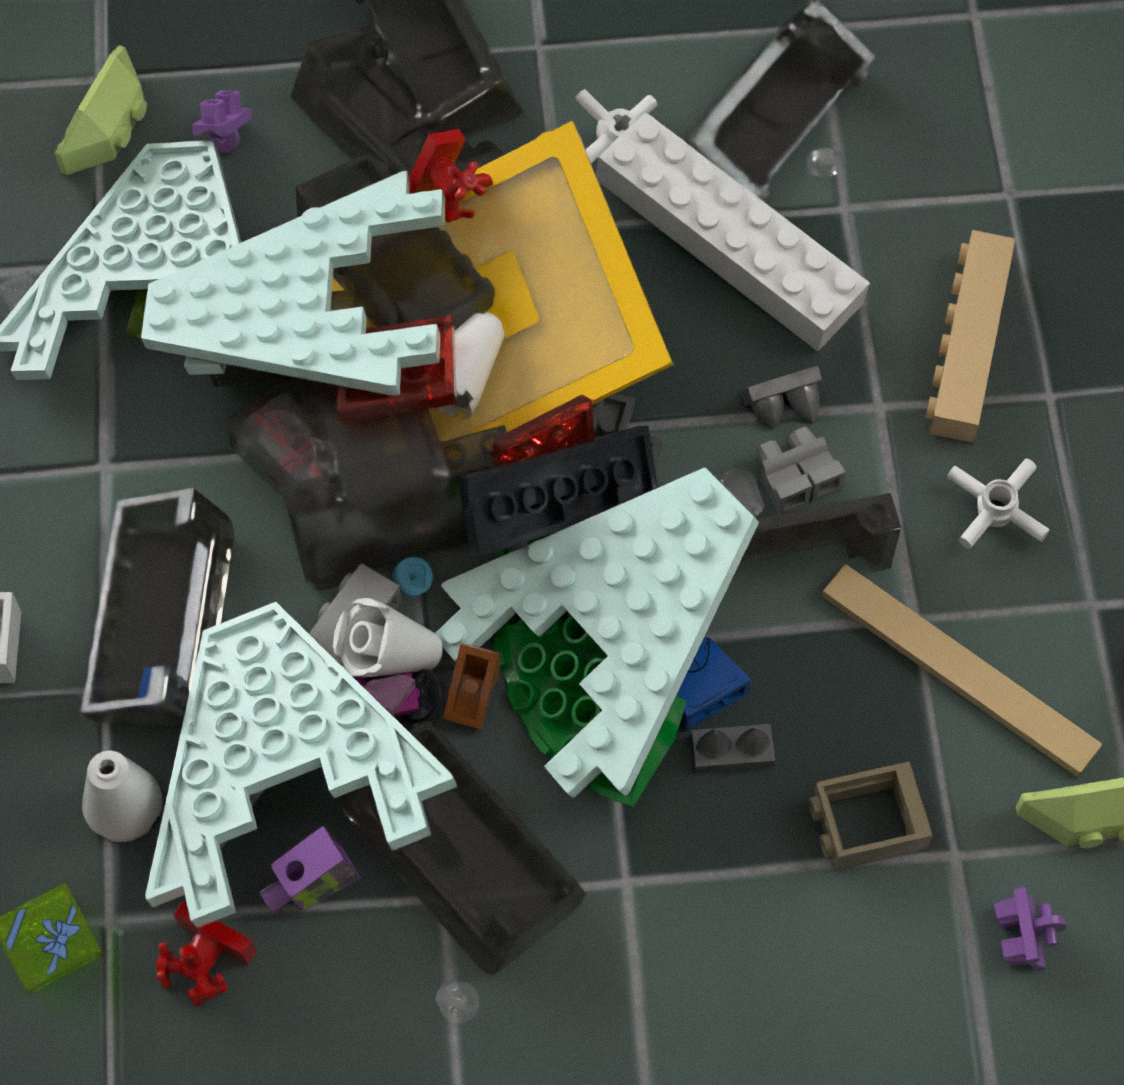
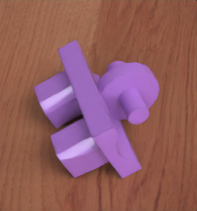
[192,90,252,153]
[994,887,1067,971]

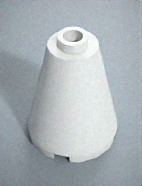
[408,312,505,419]
[333,598,442,678]
[82,751,163,842]

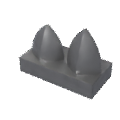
[741,366,822,427]
[691,724,775,773]

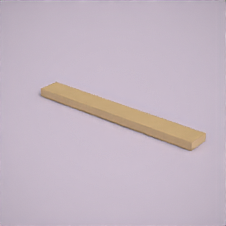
[822,564,1102,778]

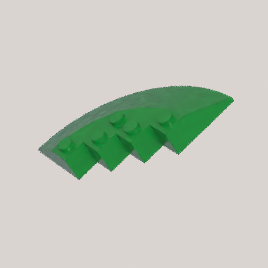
[493,540,687,807]

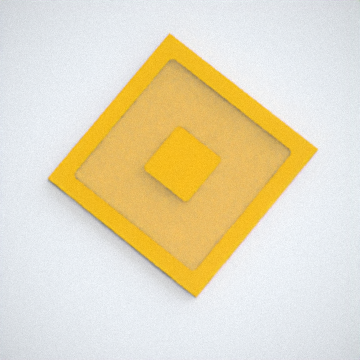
[331,121,674,496]

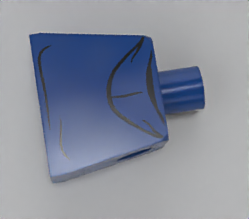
[677,637,751,731]

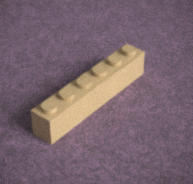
[925,230,1015,443]

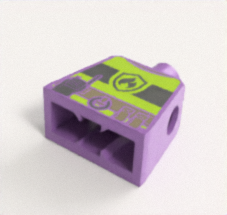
[260,826,361,912]

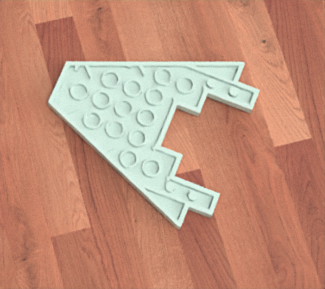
[0,140,241,380]
[141,171,446,396]
[436,467,759,798]
[146,602,457,928]

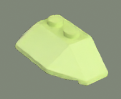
[55,45,147,175]
[1016,778,1124,848]

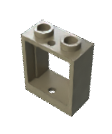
[809,761,933,870]

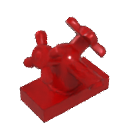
[409,129,493,223]
[156,901,257,1007]

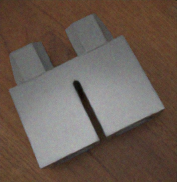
[757,426,846,516]

